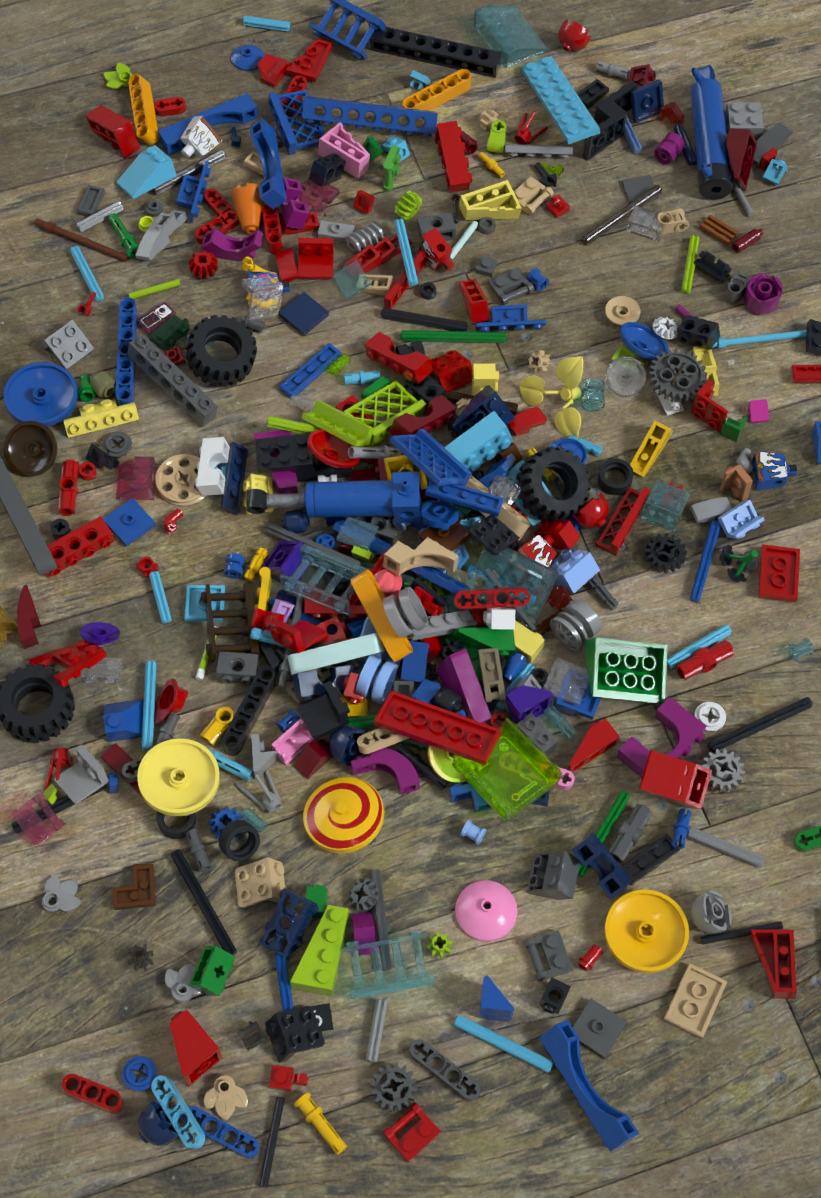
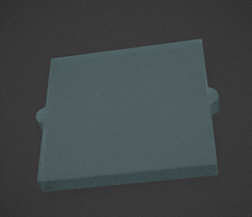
[333,260,371,300]
[336,517,379,551]

